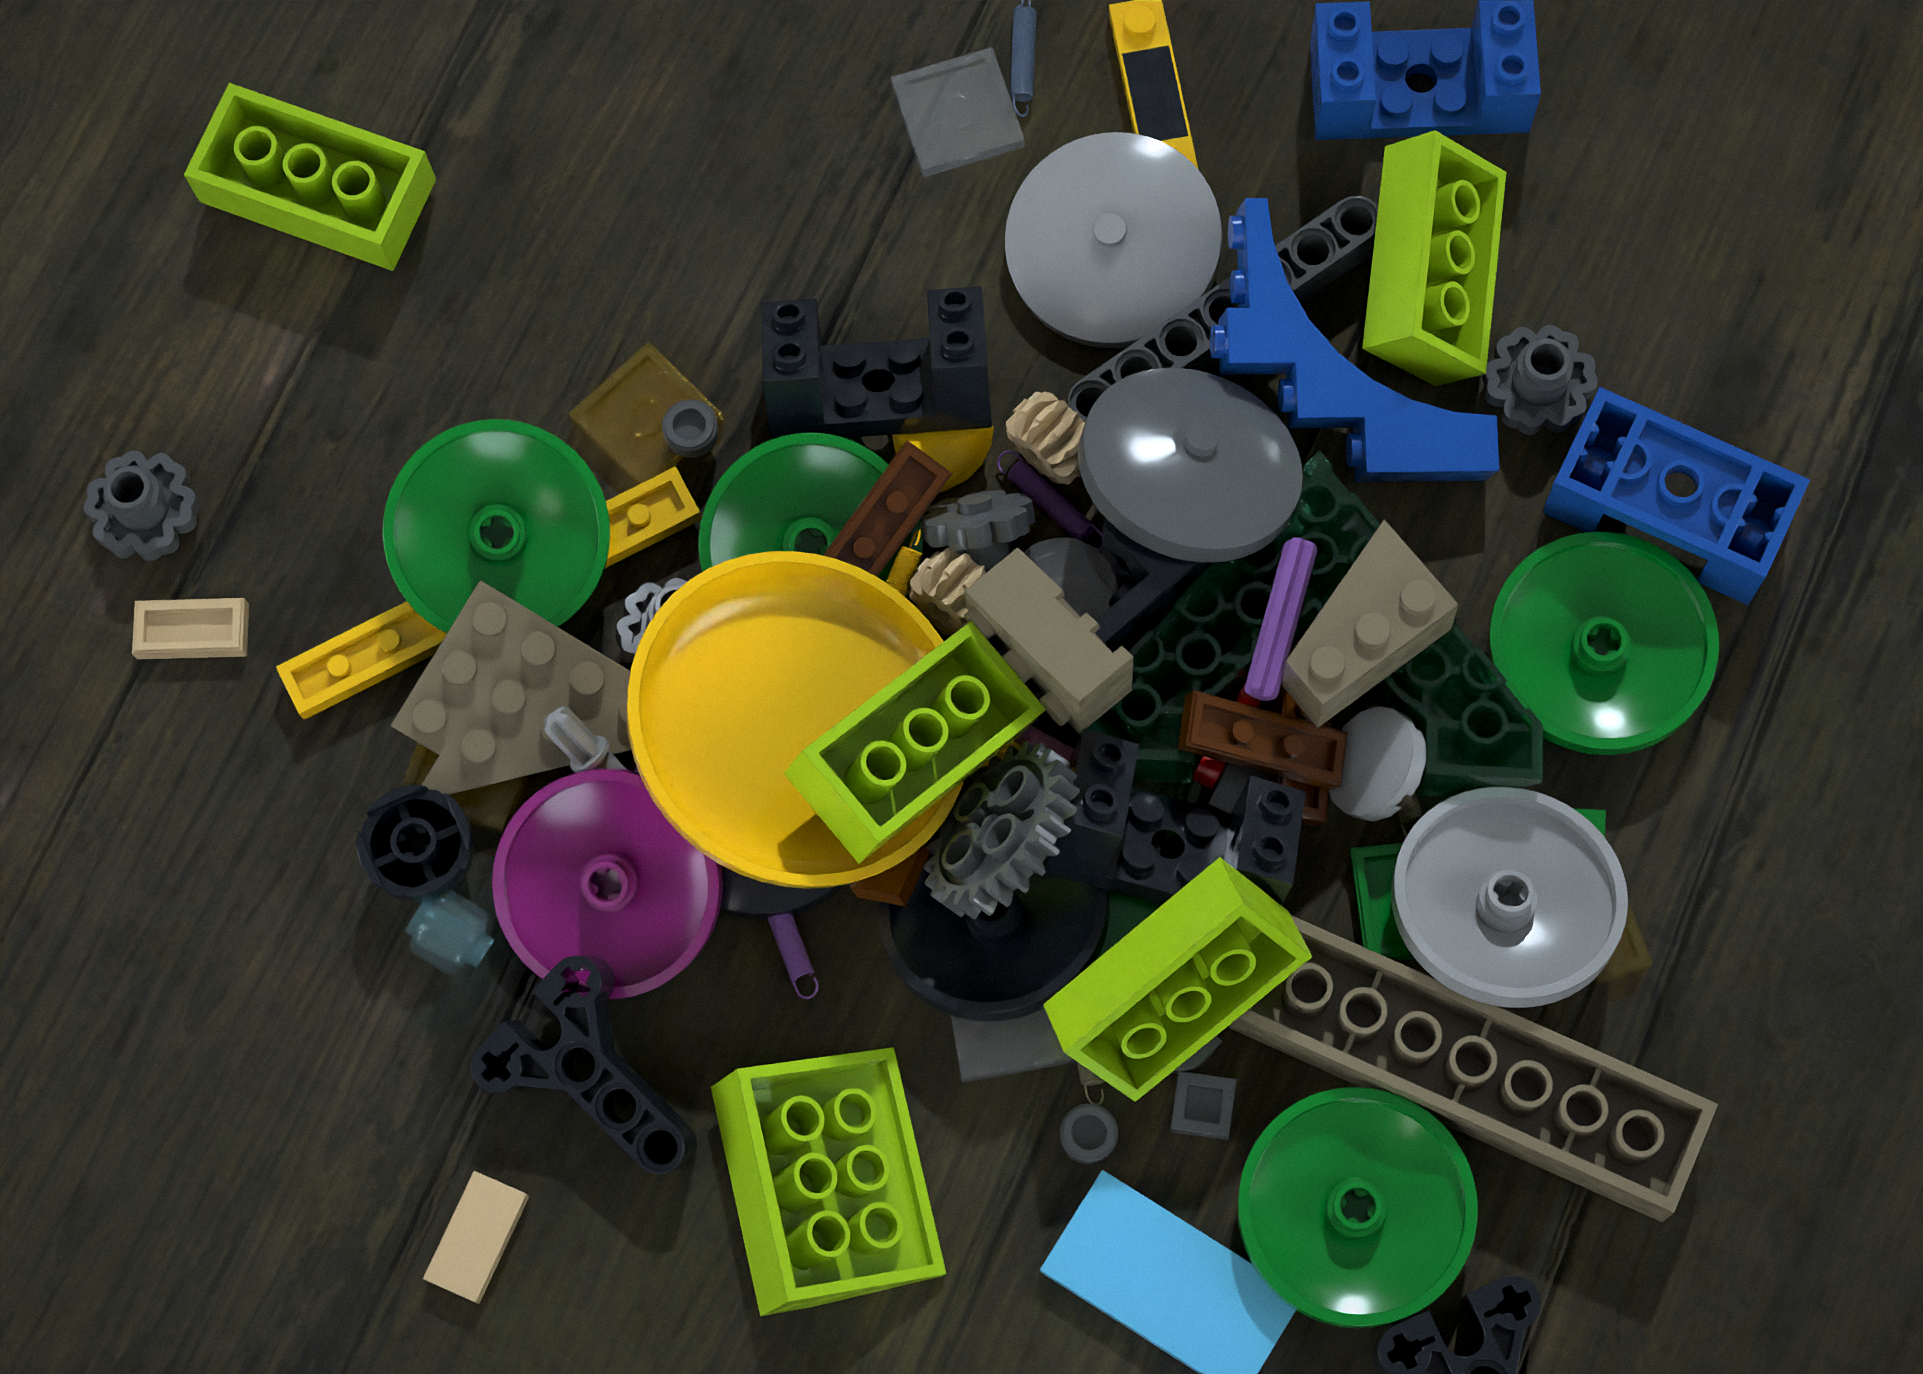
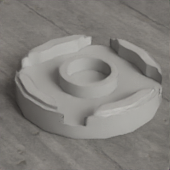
[1328,706,1426,822]

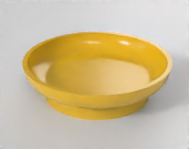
[626,551,964,889]

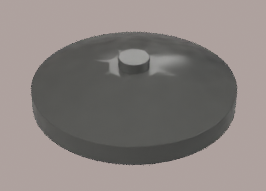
[1078,368,1303,562]

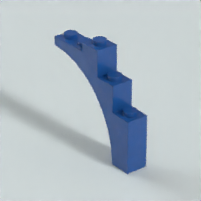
[1210,198,1499,482]

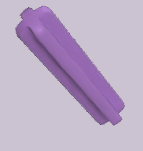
[1245,537,1317,701]

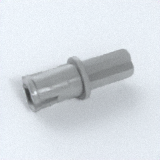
[544,706,627,773]

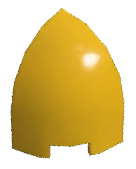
[892,426,994,493]

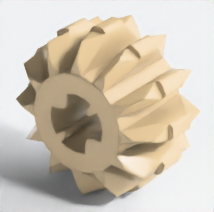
[1006,391,1085,485]
[907,548,986,638]

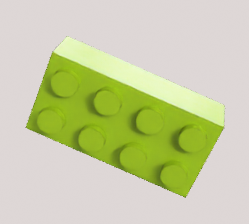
[184,83,436,271]
[1362,130,1506,386]
[784,621,1046,864]
[1043,857,1312,1102]

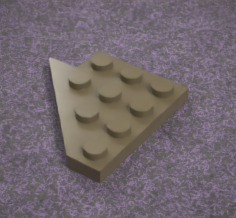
[390,580,632,795]

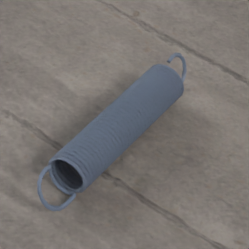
[1010,0,1037,117]

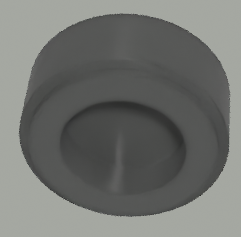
[662,399,719,458]
[1060,1103,1118,1165]

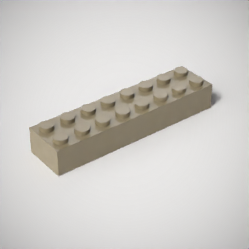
[1228,915,1718,1222]

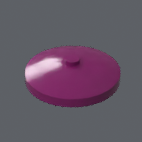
[492,768,723,999]

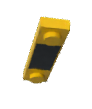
[1109,0,1199,170]

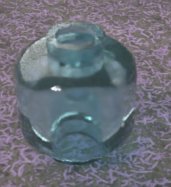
[404,890,494,975]

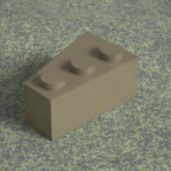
[1282,519,1459,728]
[964,548,1134,734]

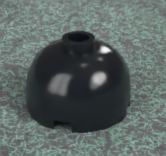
[356,784,475,903]

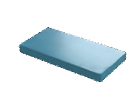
[1040,1170,1296,1374]

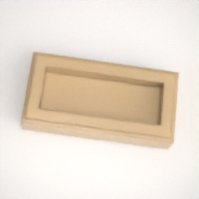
[132,598,249,659]
[423,1171,530,1304]

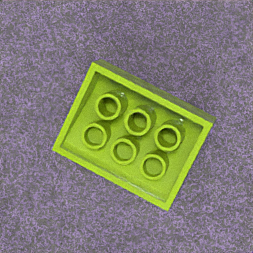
[711,1047,946,1316]

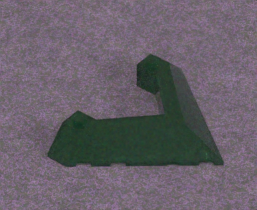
[1079,450,1543,797]

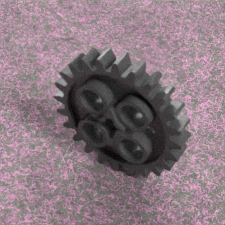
[923,741,1080,919]

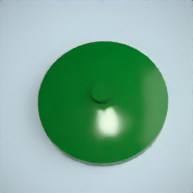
[383,419,611,633]
[698,433,923,600]
[1487,532,1719,755]
[1237,1087,1478,1329]

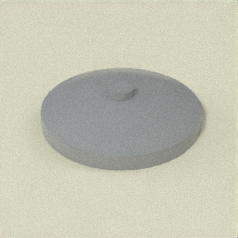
[1005,132,1223,349]
[1391,787,1628,1008]

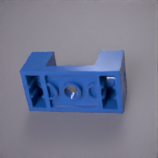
[1310,0,1541,140]
[1542,387,1810,605]

